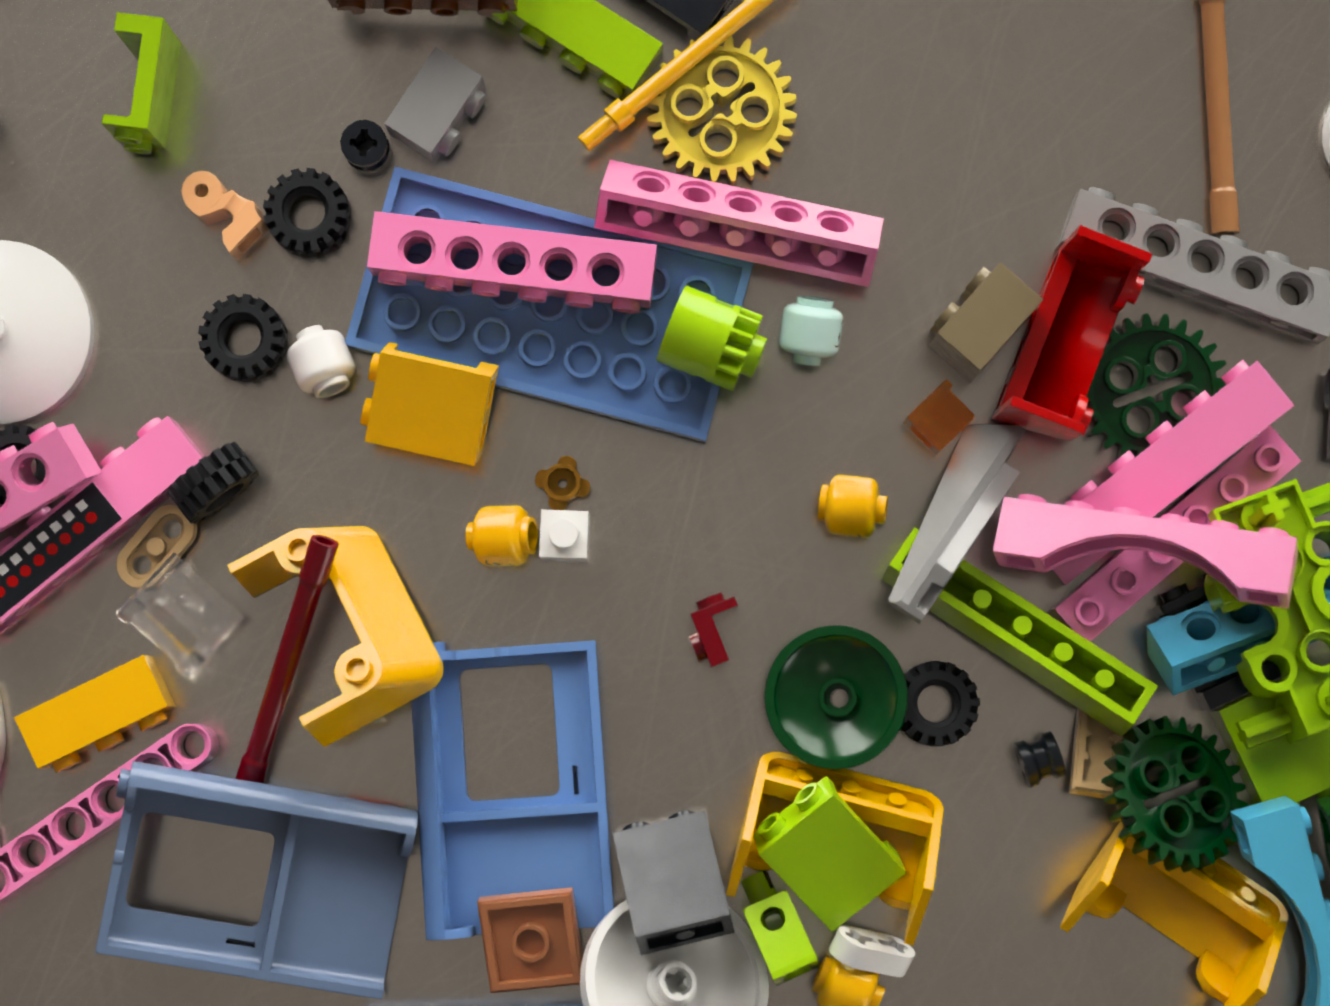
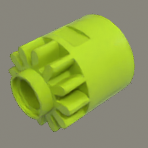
[656,285,768,391]

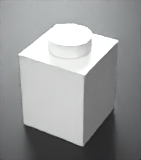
[539,509,591,562]

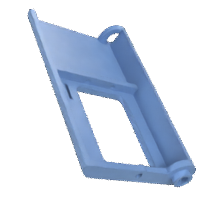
[411,640,614,940]

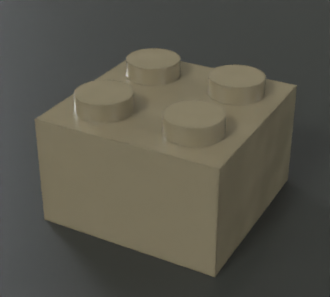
[929,262,1044,384]

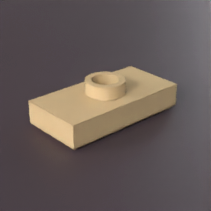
[1069,708,1123,798]

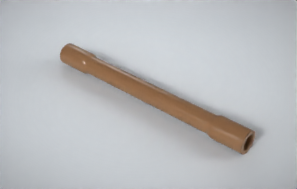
[1198,0,1240,236]

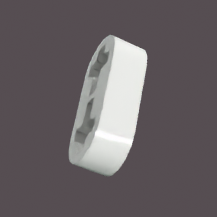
[828,925,915,977]

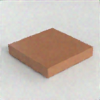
[477,887,583,993]

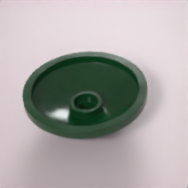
[765,625,908,769]

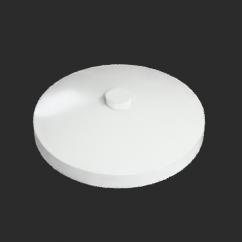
[0,240,95,427]
[580,899,769,1006]

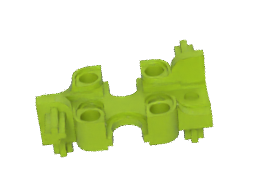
[1204,479,1330,749]

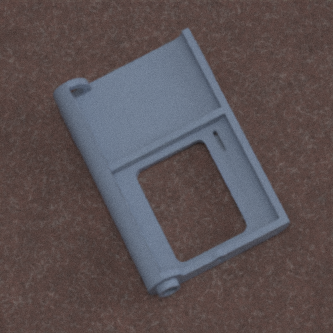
[95,761,418,999]

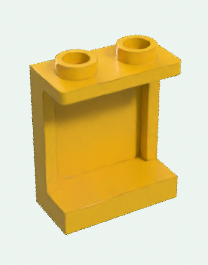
[360,342,499,466]

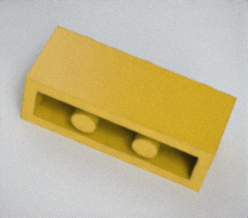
[14,655,176,773]

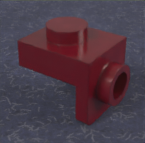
[689,592,738,668]

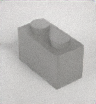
[384,47,487,164]

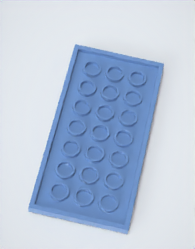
[345,166,754,443]

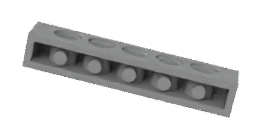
[1056,187,1330,344]

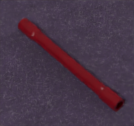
[235,535,339,784]

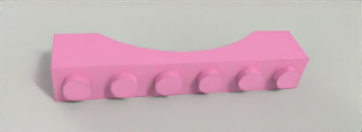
[993,494,1298,609]

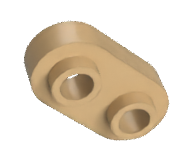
[116,505,197,589]

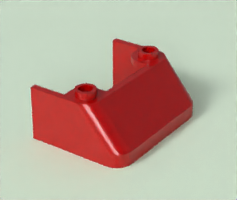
[992,225,1153,441]

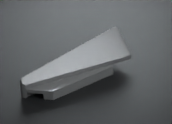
[888,424,1026,624]

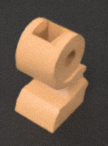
[181,171,269,261]

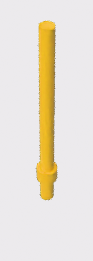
[577,0,775,152]

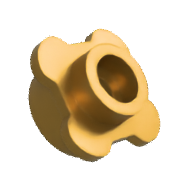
[535,456,590,510]

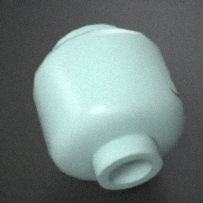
[779,296,843,366]

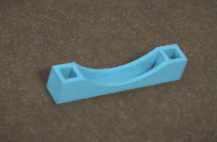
[1230,796,1330,1006]

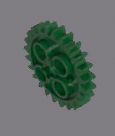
[1087,313,1226,458]
[1101,716,1248,872]

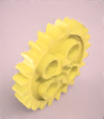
[647,36,797,186]

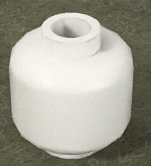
[287,325,356,398]

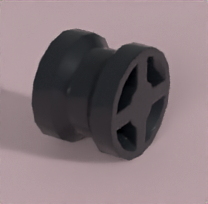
[340,120,391,173]
[1014,731,1066,788]

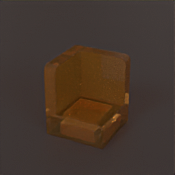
[903,379,974,456]

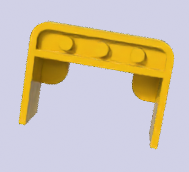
[227,526,444,747]
[726,752,944,946]
[1060,821,1288,1006]

